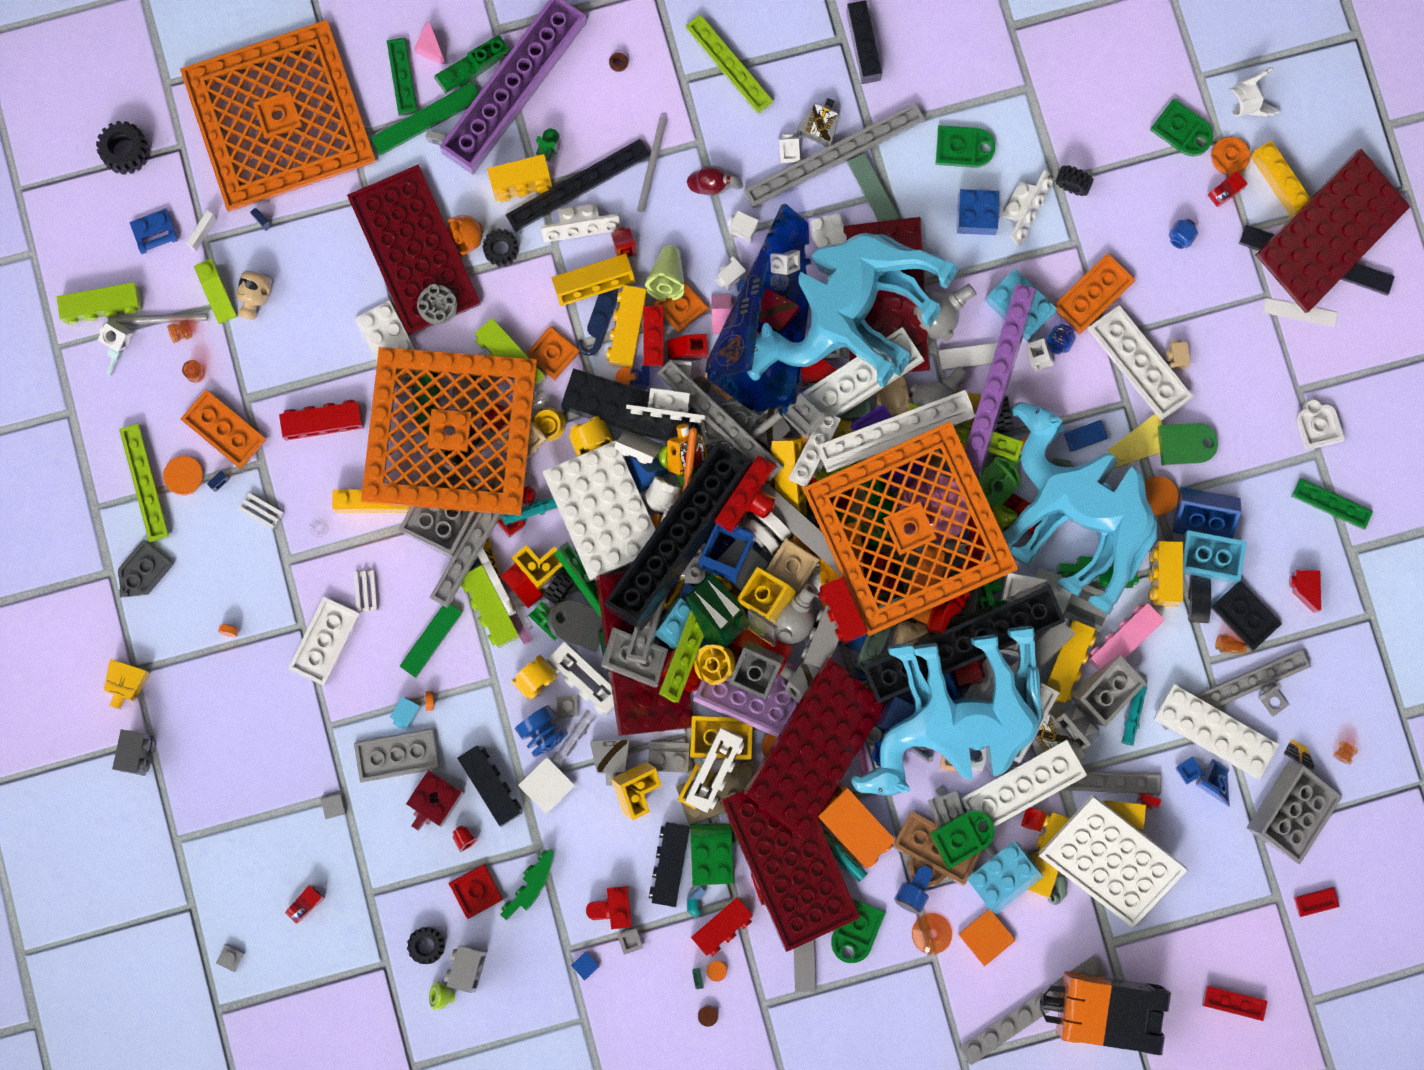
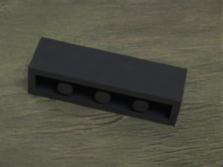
[846,0,882,84]
[457,745,522,828]
[648,822,690,908]

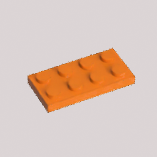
[1054,253,1136,335]
[180,389,267,470]

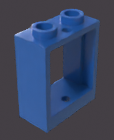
[698,524,755,583]

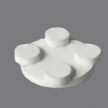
[811,214,847,248]

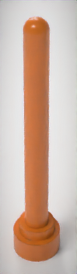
[682,428,697,492]

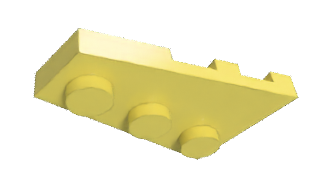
[1107,414,1162,469]

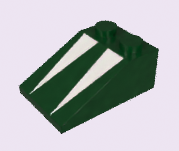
[685,573,750,648]

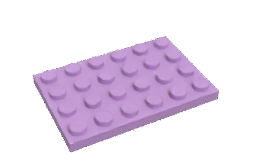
[693,657,799,737]

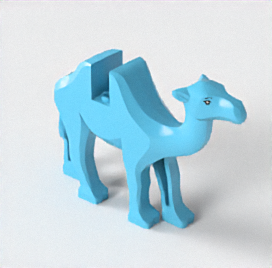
[746,233,958,387]
[1002,402,1157,615]
[851,626,1043,796]

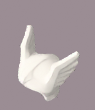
[1228,67,1281,117]
[640,476,682,522]

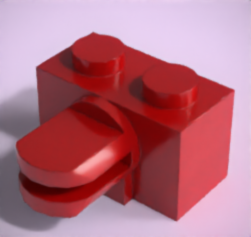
[586,886,632,930]

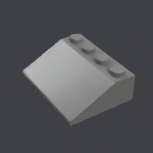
[398,459,490,559]
[1246,761,1342,865]

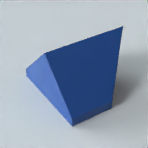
[625,455,669,494]
[1196,759,1230,807]

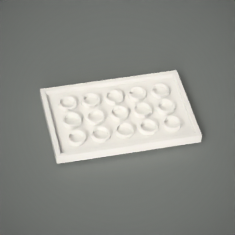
[542,441,655,581]
[1039,794,1187,928]

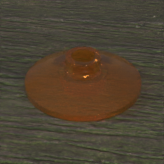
[911,913,952,955]

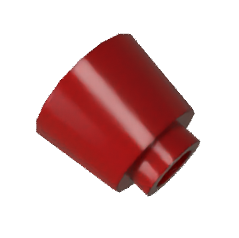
[452,825,478,852]

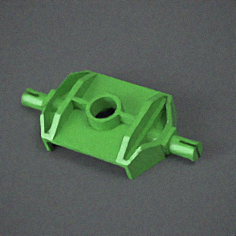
[978,454,1021,508]

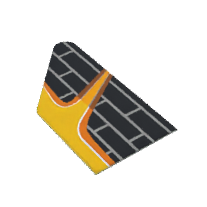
[1284,739,1314,769]

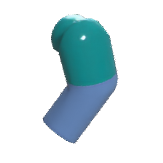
[687,886,706,917]

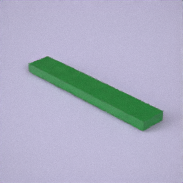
[371,82,479,156]

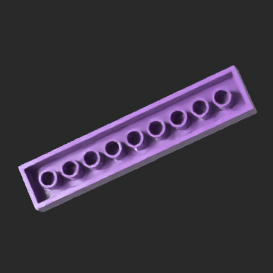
[439,0,587,175]

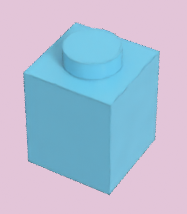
[390,696,421,729]

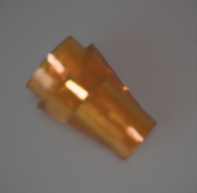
[1215,633,1247,655]

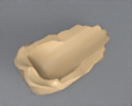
[875,375,912,417]

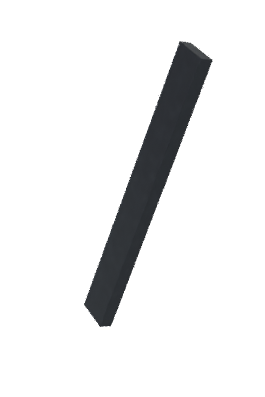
[505,139,650,233]
[1239,225,1395,296]

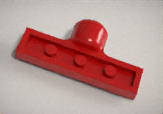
[715,455,775,533]

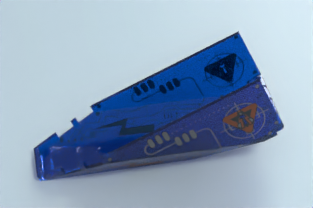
[705,203,811,412]

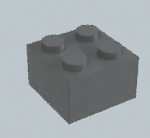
[729,641,785,700]
[112,729,155,776]

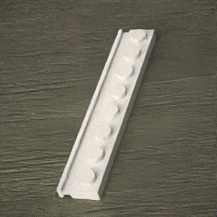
[816,390,976,474]

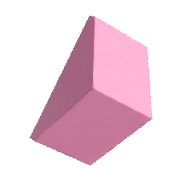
[414,22,445,64]
[711,294,732,334]

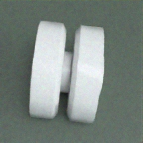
[741,512,792,556]

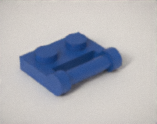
[129,209,178,255]

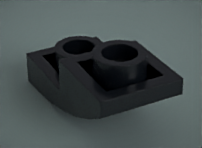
[1188,579,1211,623]

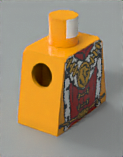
[667,424,708,475]

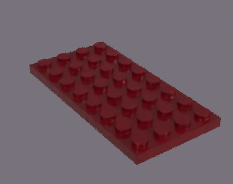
[1255,148,1410,313]
[347,164,481,336]
[843,217,930,373]
[596,573,693,736]
[743,657,885,839]
[720,789,860,952]

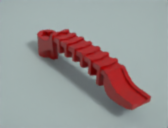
[927,516,986,634]

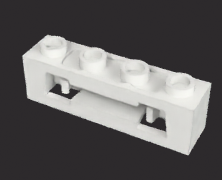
[548,642,614,715]
[685,727,745,813]

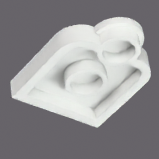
[1296,399,1345,451]

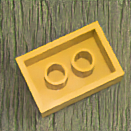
[487,154,552,202]
[1148,541,1183,607]
[690,716,753,761]

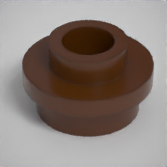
[609,53,628,72]

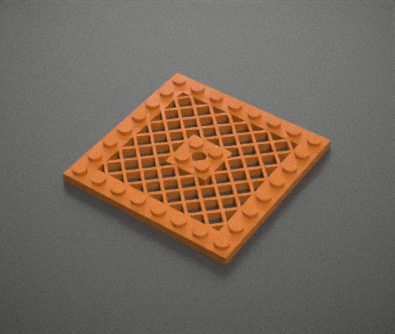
[180,20,377,212]
[361,347,537,516]
[803,421,1019,636]

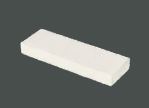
[938,343,997,371]

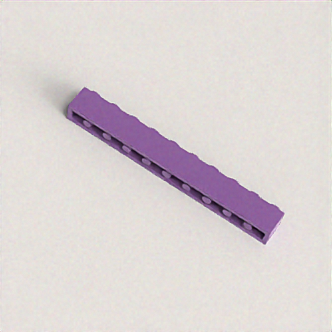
[965,284,1036,481]

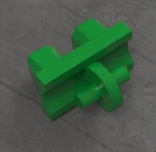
[536,128,560,162]
[979,581,1002,610]
[528,601,562,641]

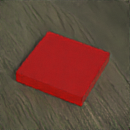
[448,864,504,919]

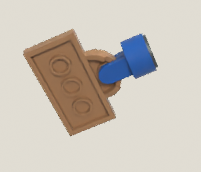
[892,811,983,914]

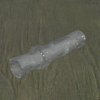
[552,709,597,766]

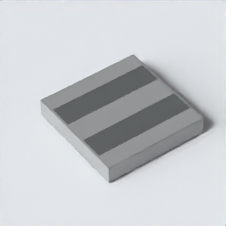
[1063,585,1107,633]

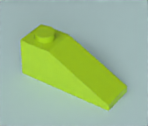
[194,258,237,324]

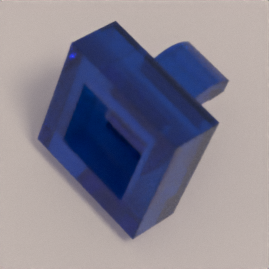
[630,366,650,389]

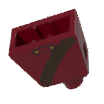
[756,288,801,334]

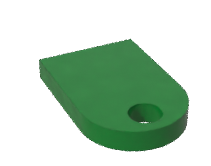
[1150,98,1213,157]
[935,125,995,168]
[1158,423,1218,466]
[929,810,994,869]
[831,899,886,963]

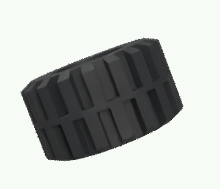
[96,121,150,175]

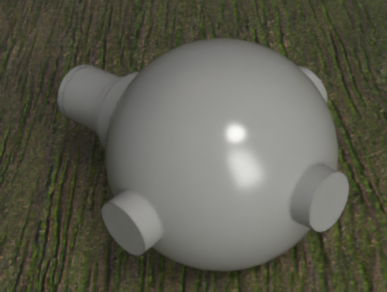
[914,283,977,341]
[909,367,968,406]
[767,583,818,644]

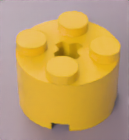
[569,416,614,457]
[511,654,558,700]

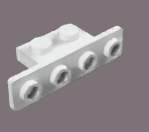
[1002,170,1054,246]
[541,203,621,243]
[626,388,707,423]
[789,411,841,487]

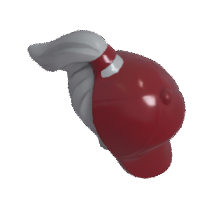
[687,166,743,195]

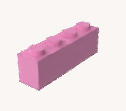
[1088,603,1164,670]

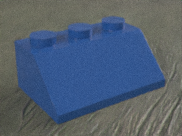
[1172,487,1242,539]

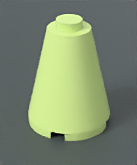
[645,245,685,301]

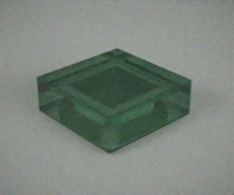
[692,968,704,989]

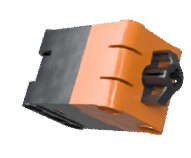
[1040,971,1171,1055]

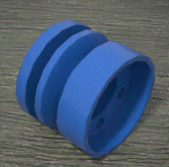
[514,705,569,758]

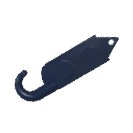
[578,289,618,356]

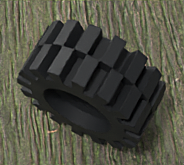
[1055,165,1094,196]
[482,229,519,267]
[997,395,1014,433]
[543,567,575,604]
[407,927,445,964]

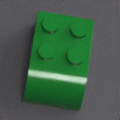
[690,823,733,886]

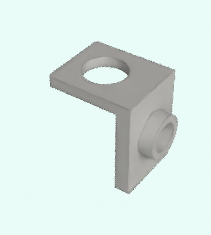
[1258,683,1289,717]

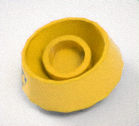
[533,407,566,441]

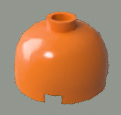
[447,214,484,255]

